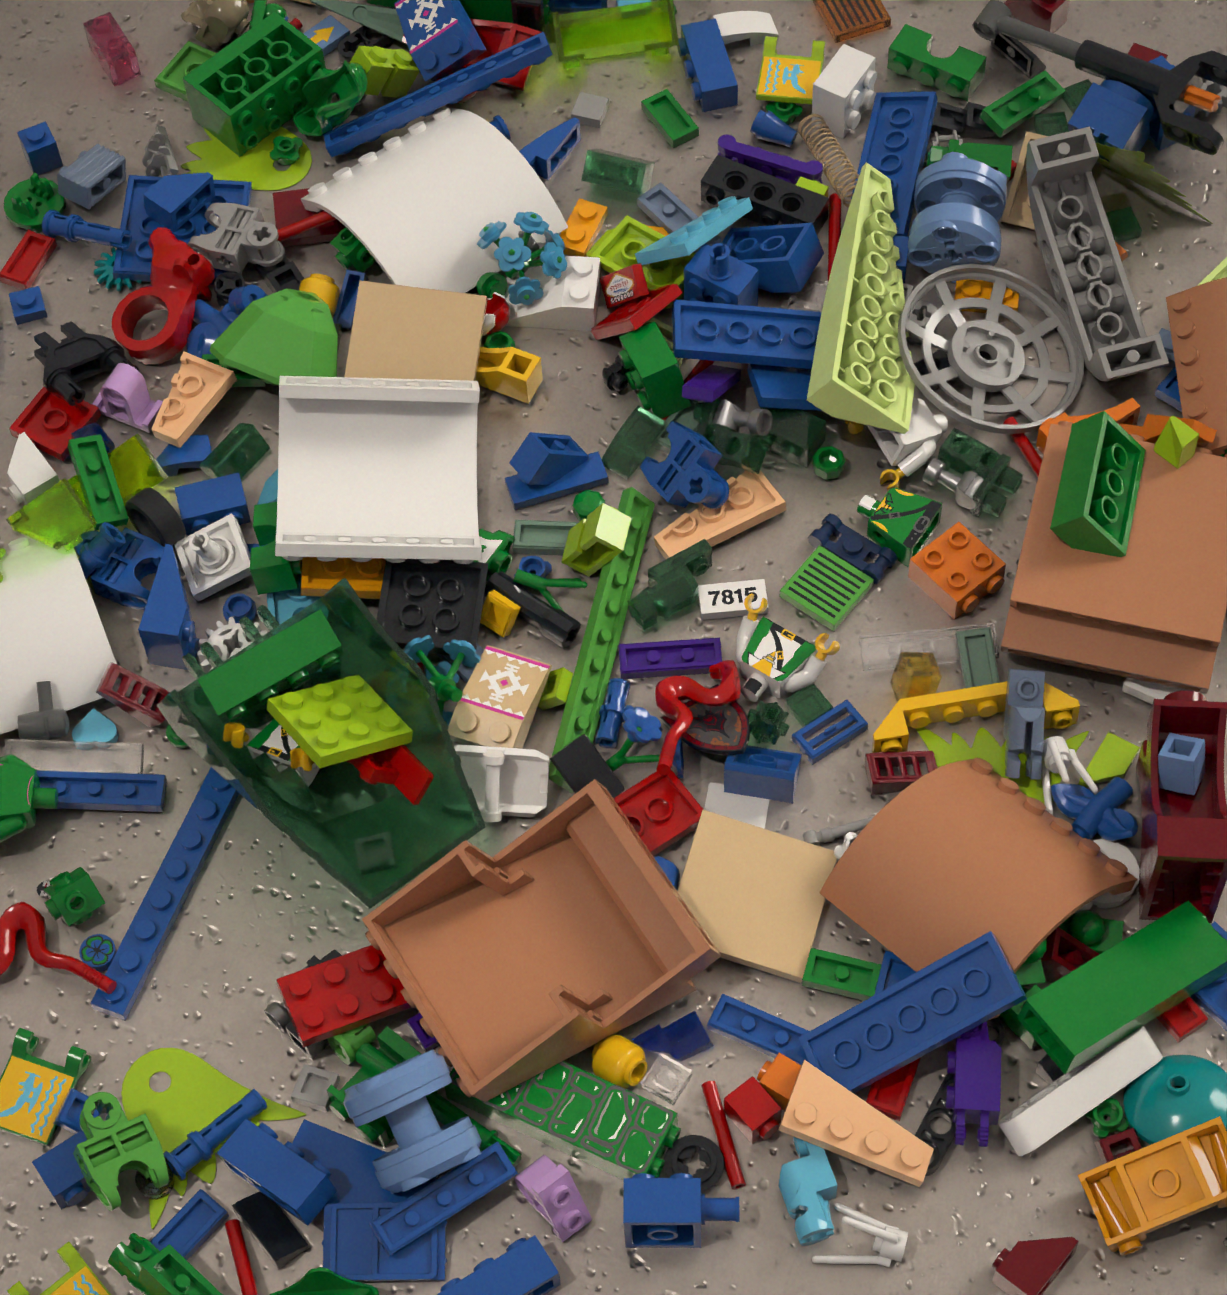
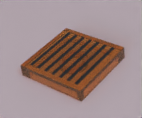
[813,0,891,43]

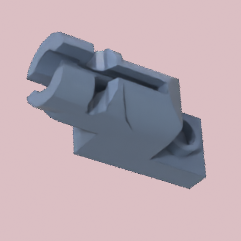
[1003,668,1045,779]

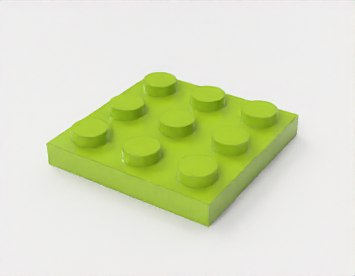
[267,674,413,768]

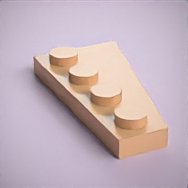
[654,461,786,567]
[778,1060,934,1187]

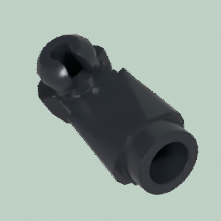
[602,355,630,391]

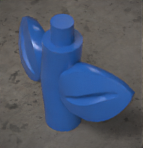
[187,300,239,358]
[1051,777,1138,841]

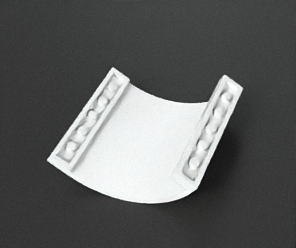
[301,106,568,293]
[275,376,482,564]
[0,526,122,735]

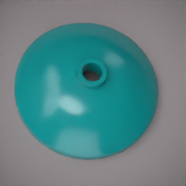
[1123,1055,1227,1145]

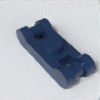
[808,513,898,584]

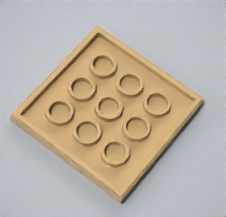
[344,280,488,381]
[677,809,837,983]

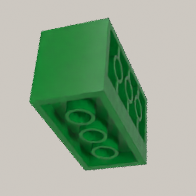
[183,12,326,157]

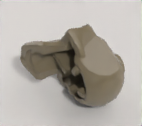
[181,0,250,49]

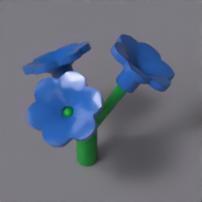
[605,705,684,779]

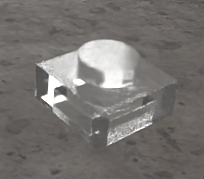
[641,1053,692,1106]

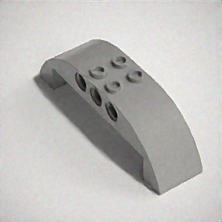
[1026,126,1169,381]

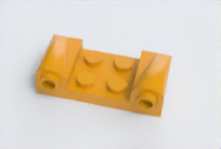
[1078,1116,1227,1256]

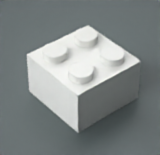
[811,44,877,139]

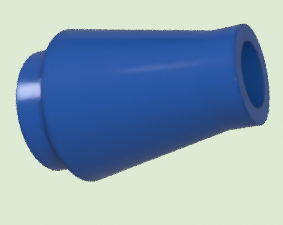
[750,110,798,148]

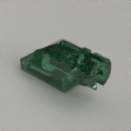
[627,539,712,632]

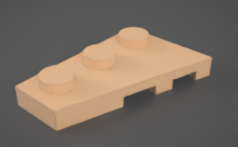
[152,351,237,448]

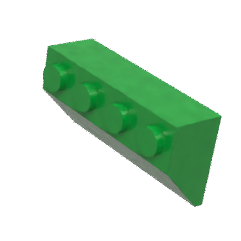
[1050,411,1146,557]

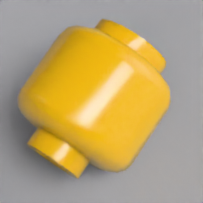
[299,273,340,317]
[592,1035,647,1089]

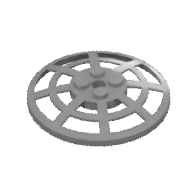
[897,264,1084,434]

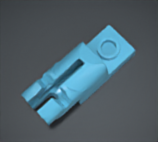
[779,1136,838,1246]

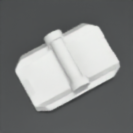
[442,744,550,822]

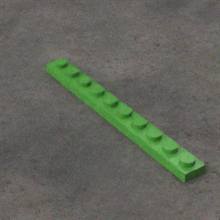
[549,487,655,793]

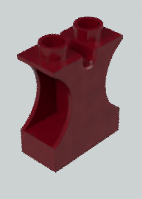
[1136,690,1227,923]

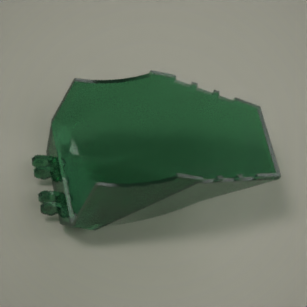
[157,578,486,909]

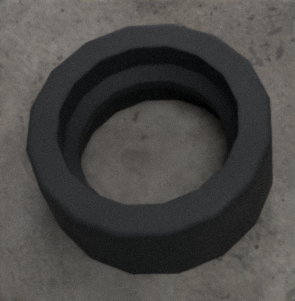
[125,487,186,547]

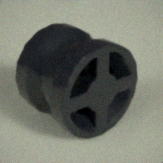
[213,271,245,308]

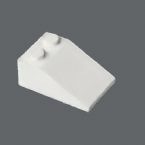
[504,256,601,331]

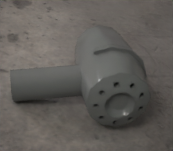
[18,681,70,741]

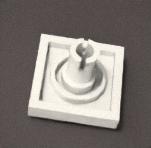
[174,513,251,602]

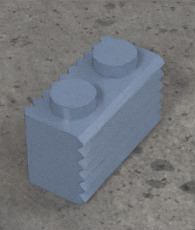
[57,143,126,210]

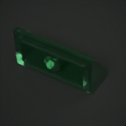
[199,423,270,479]

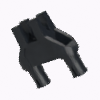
[34,321,139,406]

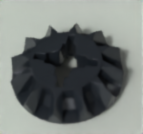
[664,1135,724,1194]

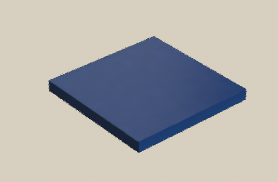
[113,175,252,285]

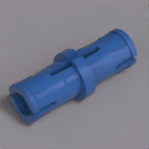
[595,678,631,749]

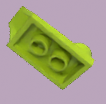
[586,215,696,309]

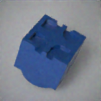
[1068,80,1155,162]

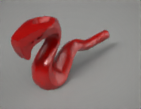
[655,660,740,775]
[0,902,117,994]

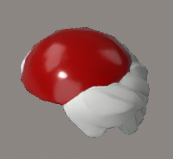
[482,292,511,336]

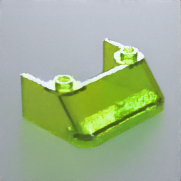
[548,0,679,69]
[6,433,168,552]

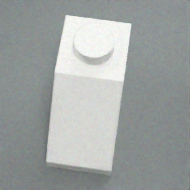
[7,432,64,513]

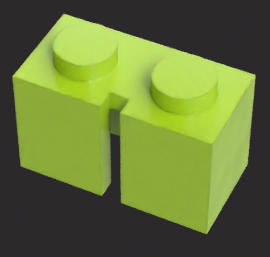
[349,45,420,98]
[561,503,631,577]

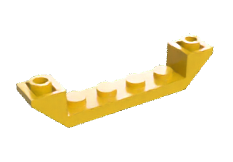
[872,681,1080,753]

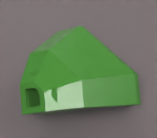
[209,288,338,386]

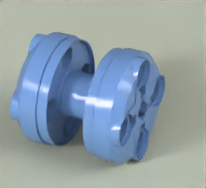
[908,152,1007,284]
[343,1049,482,1194]

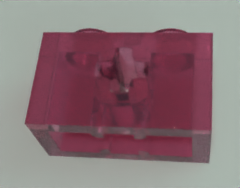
[83,12,141,86]

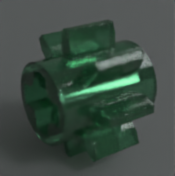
[747,700,790,745]

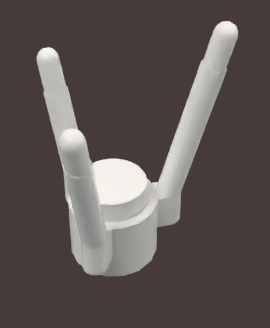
[1041,736,1099,815]
[812,1203,908,1267]

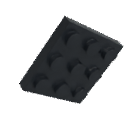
[373,559,488,655]

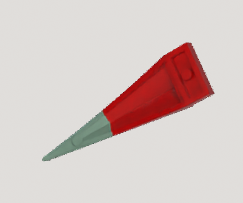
[310,0,541,91]

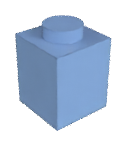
[1158,733,1205,795]

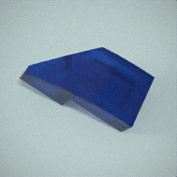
[632,1011,714,1062]

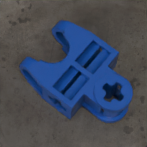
[640,421,729,509]
[75,527,179,610]

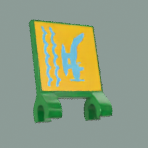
[0,1028,91,1147]

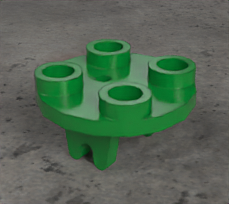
[3,173,66,233]

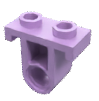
[92,363,163,433]
[514,1155,592,1242]

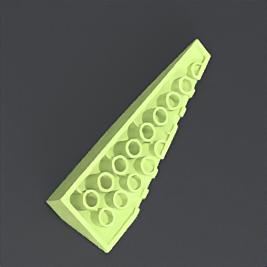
[807,162,915,434]

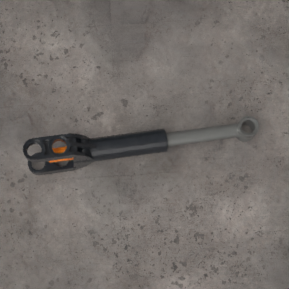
[972,0,1227,155]

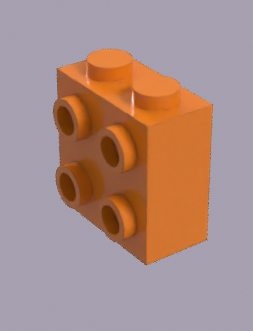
[908,521,1006,620]

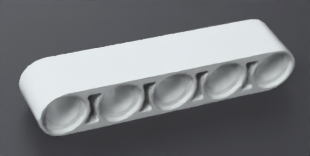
[998,1025,1163,1156]

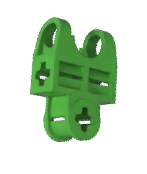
[73,1092,169,1211]

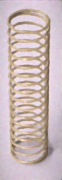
[798,114,859,207]

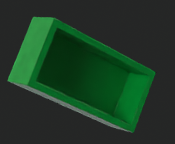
[197,609,344,723]

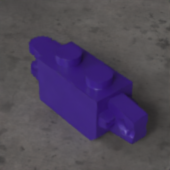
[945,1021,1002,1147]

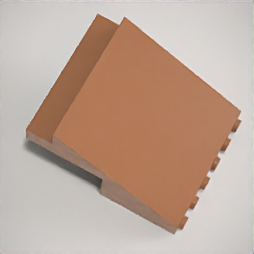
[1001,421,1227,694]
[362,779,721,1102]

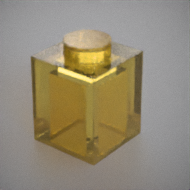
[890,652,942,702]

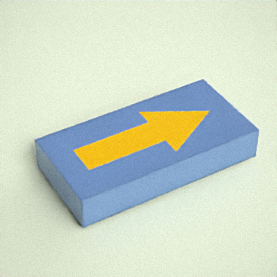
[303,15,350,56]

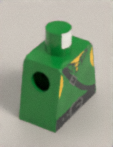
[857,488,942,567]

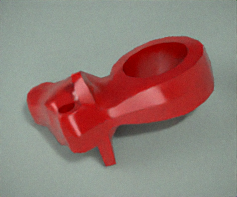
[111,227,215,365]

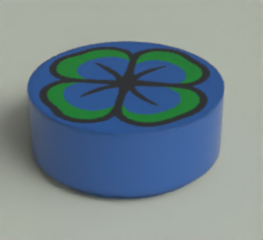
[79,934,117,972]

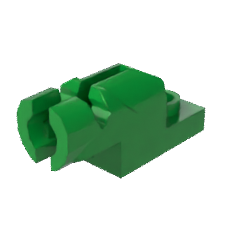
[108,1233,223,1295]

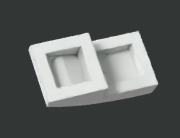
[713,11,779,46]

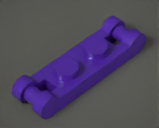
[718,134,823,184]

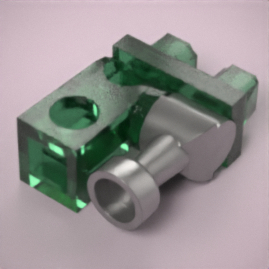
[693,398,773,474]
[922,428,1023,518]

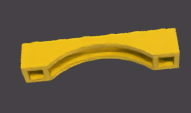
[475,347,543,404]

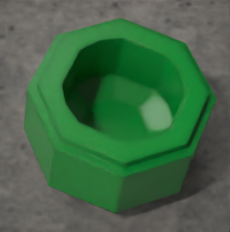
[812,446,845,480]
[572,490,605,522]

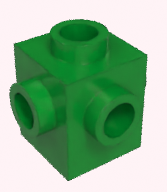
[330,227,376,273]
[44,867,105,926]

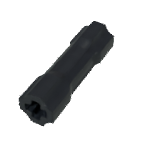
[484,571,581,648]

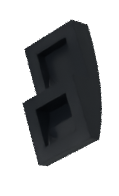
[931,102,995,138]
[252,254,304,293]

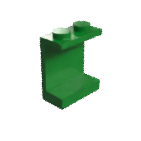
[327,1026,439,1148]

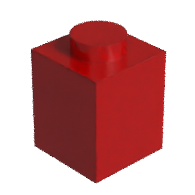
[724,1076,782,1144]

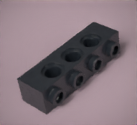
[701,155,829,235]

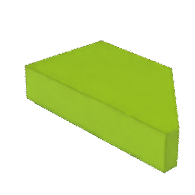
[1078,732,1140,788]

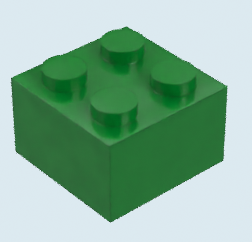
[618,321,691,420]

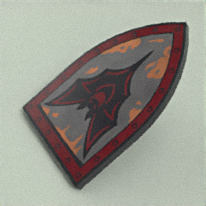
[660,684,750,755]

